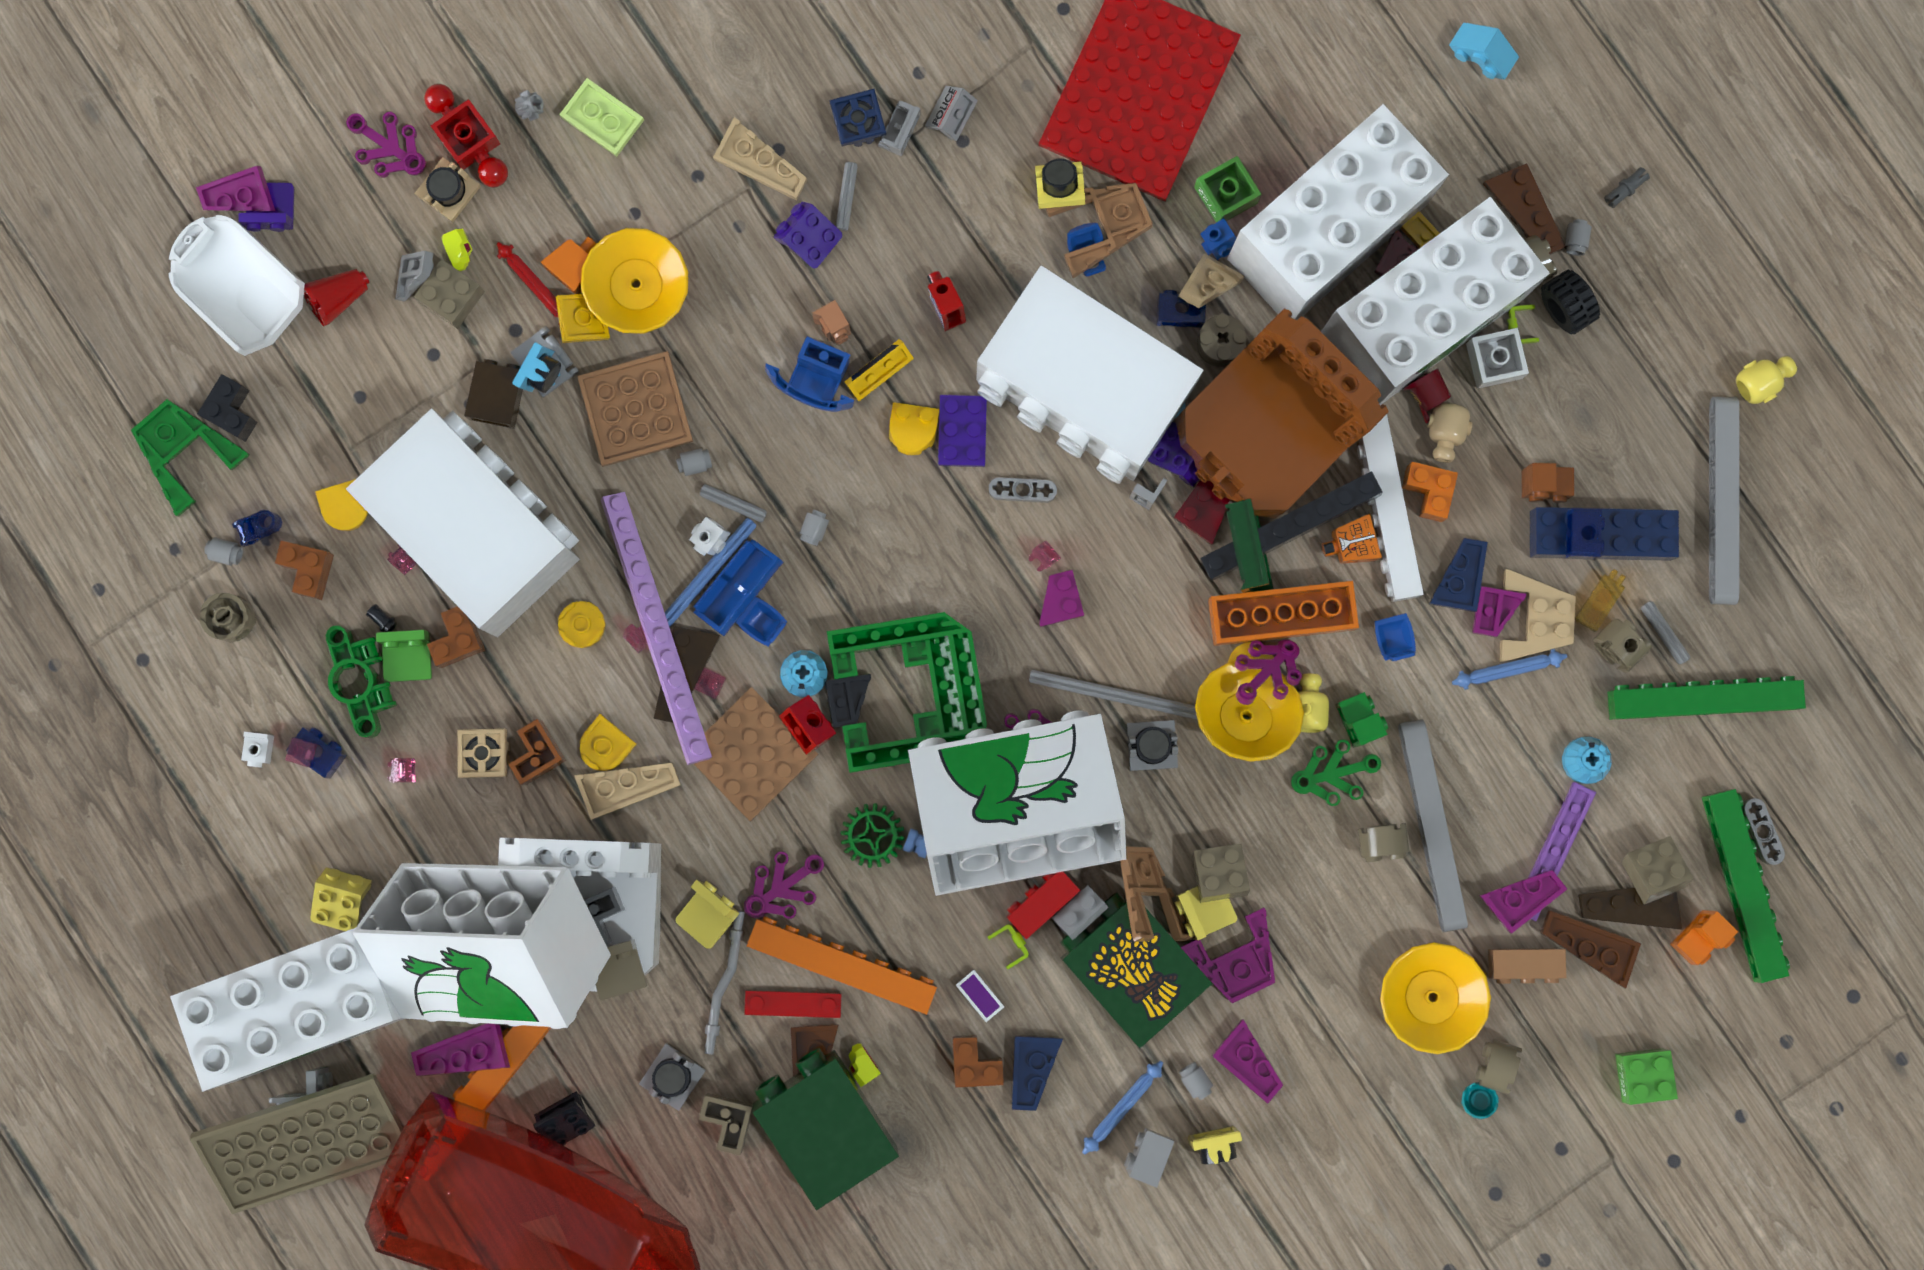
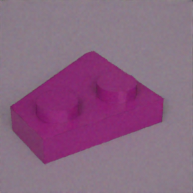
[1472,586,1526,637]

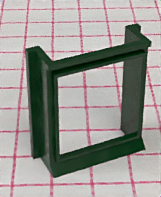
[1225,498,1274,593]

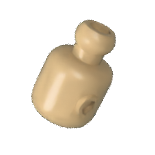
[1427,403,1472,463]

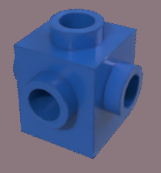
[1200,218,1236,260]

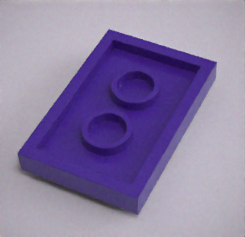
[938,395,987,467]

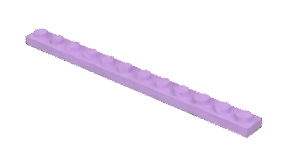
[601,492,712,765]

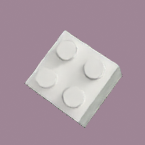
[1466,328,1529,389]

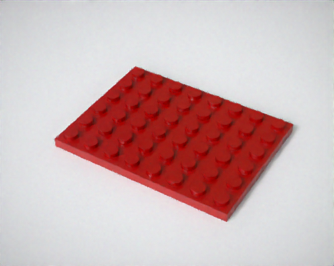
[1038,0,1241,202]

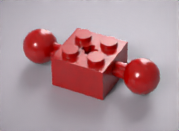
[424,84,508,188]

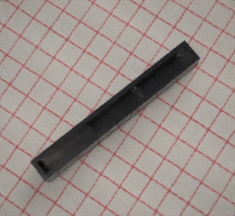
[1200,471,1383,582]

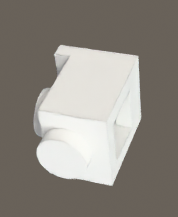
[241,732,274,768]

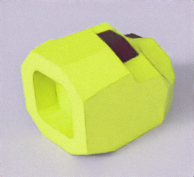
[441,229,473,271]
[848,1043,881,1087]

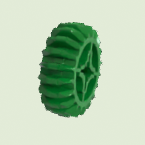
[840,803,905,868]

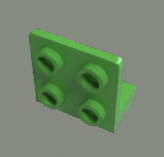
[376,630,432,682]

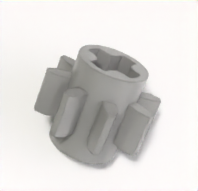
[515,90,544,121]

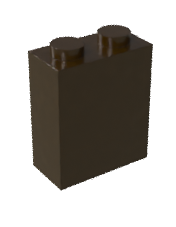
[464,359,523,429]

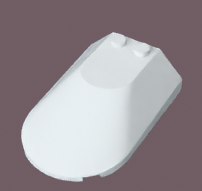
[168,215,305,356]

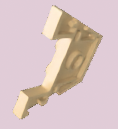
[1500,570,1576,662]

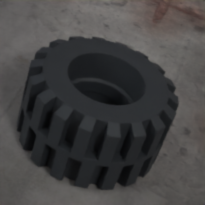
[1541,269,1600,335]

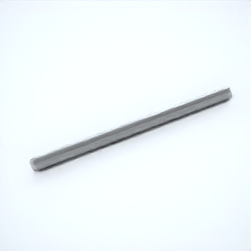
[1029,670,1250,720]

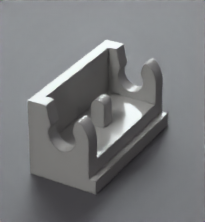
[878,101,920,157]

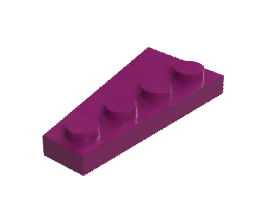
[411,1023,510,1076]

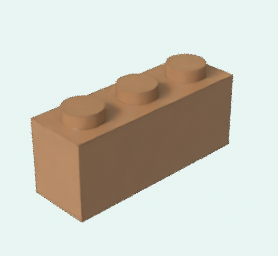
[1488,948,1566,984]

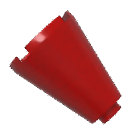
[304,269,370,326]

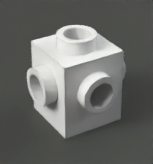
[689,517,731,556]

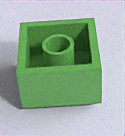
[1194,156,1262,223]
[1615,1048,1678,1105]

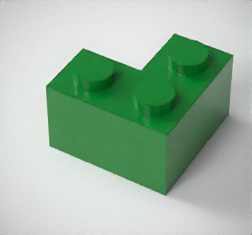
[1335,692,1388,748]

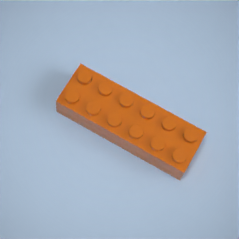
[1208,581,1359,646]

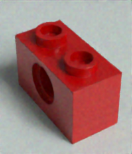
[779,695,836,755]

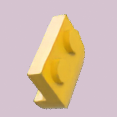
[889,402,940,455]

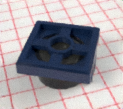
[829,89,887,147]

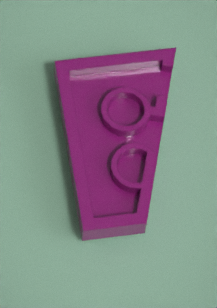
[196,166,275,211]
[1479,870,1567,934]
[1212,1019,1283,1104]

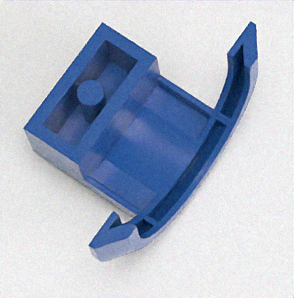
[765,337,854,412]

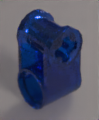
[232,510,282,547]

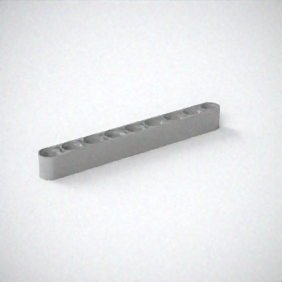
[1709,397,1739,605]
[1398,719,1468,933]

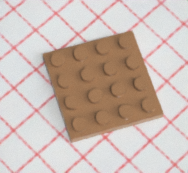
[577,351,693,467]
[694,687,819,822]

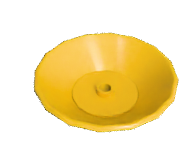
[581,228,688,334]
[1195,661,1304,762]
[1380,942,1491,1054]

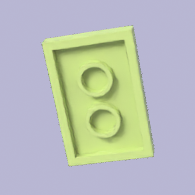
[559,78,644,157]

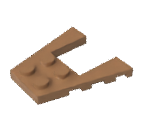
[1045,183,1152,279]
[1120,846,1194,942]

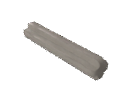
[836,162,858,231]
[700,484,767,522]
[1641,601,1690,664]

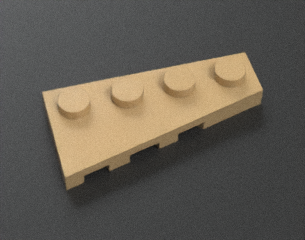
[713,117,807,201]
[574,763,681,820]

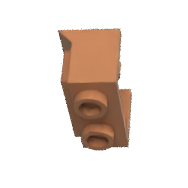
[812,300,851,345]

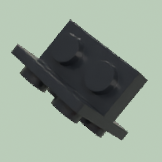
[533,1091,595,1149]

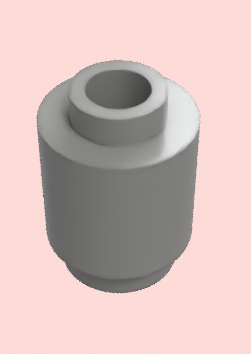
[1565,219,1592,256]
[676,448,712,476]
[800,510,829,546]
[205,537,243,566]
[1179,1062,1213,1100]

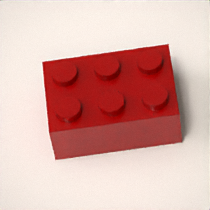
[1006,872,1080,939]

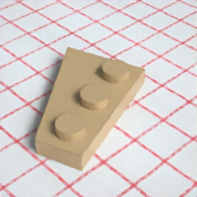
[1178,253,1245,308]

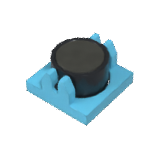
[512,342,561,393]

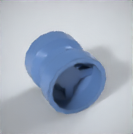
[903,828,927,858]

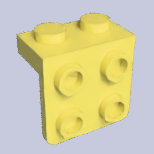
[310,867,372,931]
[676,880,740,949]
[1174,886,1237,940]

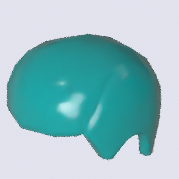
[1461,1082,1499,1119]

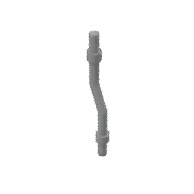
[704,910,745,1054]

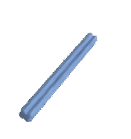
[665,518,756,628]

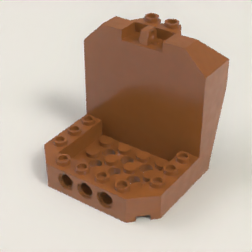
[1175,308,1389,519]

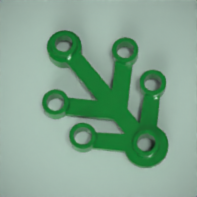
[1291,739,1381,806]

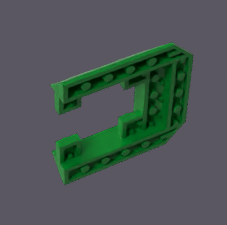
[826,612,987,773]

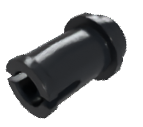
[366,604,397,632]

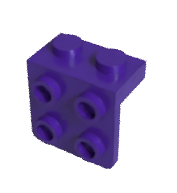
[239,183,295,232]
[773,202,843,269]
[1148,422,1199,488]

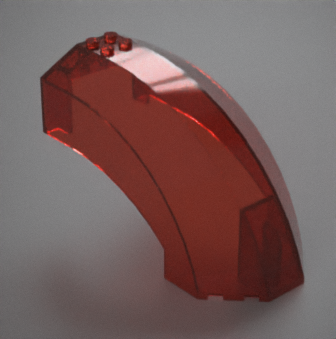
[364,1091,701,1270]

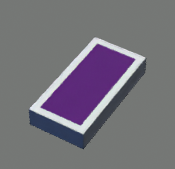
[956,970,1004,1022]

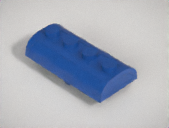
[693,539,784,637]

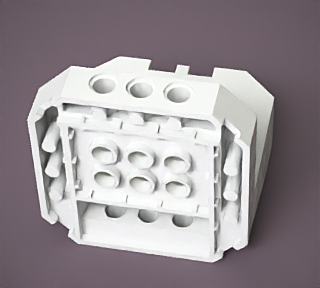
[498,838,661,992]

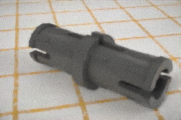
[1604,167,1650,208]

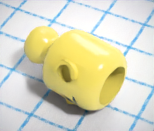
[1736,356,1797,404]
[1298,673,1329,733]

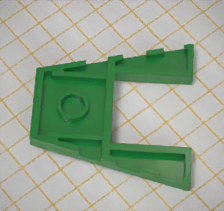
[131,399,250,517]

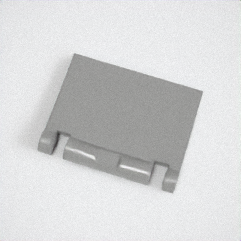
[511,326,579,398]

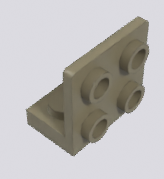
[595,940,647,1000]

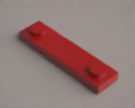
[744,990,842,1018]

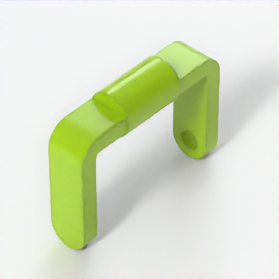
[1507,305,1540,344]
[987,924,1029,970]

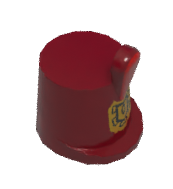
[1402,368,1451,424]

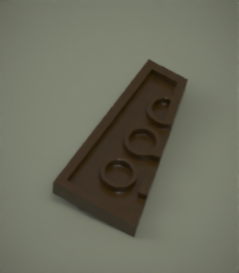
[654,626,721,723]
[1578,887,1682,930]

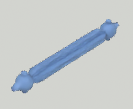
[1452,649,1567,690]
[1082,1061,1163,1154]

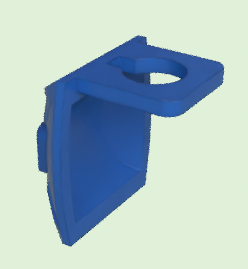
[1067,223,1106,277]
[735,597,787,647]
[1374,613,1416,661]

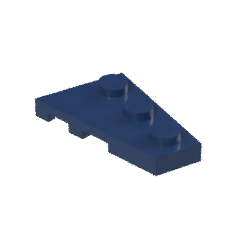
[1429,538,1488,612]
[1012,1036,1063,1111]

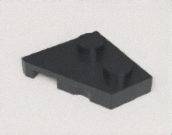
[825,674,871,728]

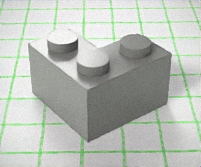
[1124,1128,1175,1188]

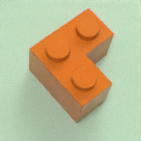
[1402,462,1458,522]
[1670,910,1738,965]

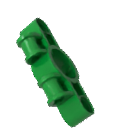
[325,626,397,738]

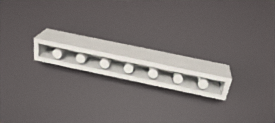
[1357,414,1424,602]

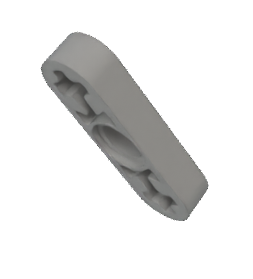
[989,477,1057,503]
[1741,798,1785,865]

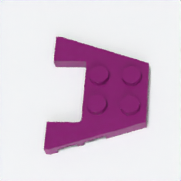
[1181,907,1275,1003]

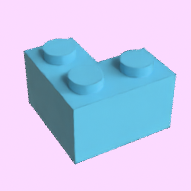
[1449,22,1519,80]

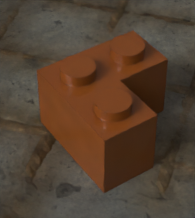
[1521,463,1574,503]
[275,541,334,600]
[427,606,485,668]
[508,719,566,786]
[953,1035,1004,1088]

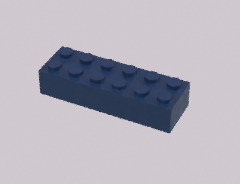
[1530,507,1679,561]

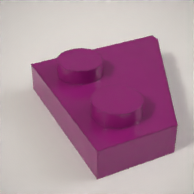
[1039,570,1084,627]

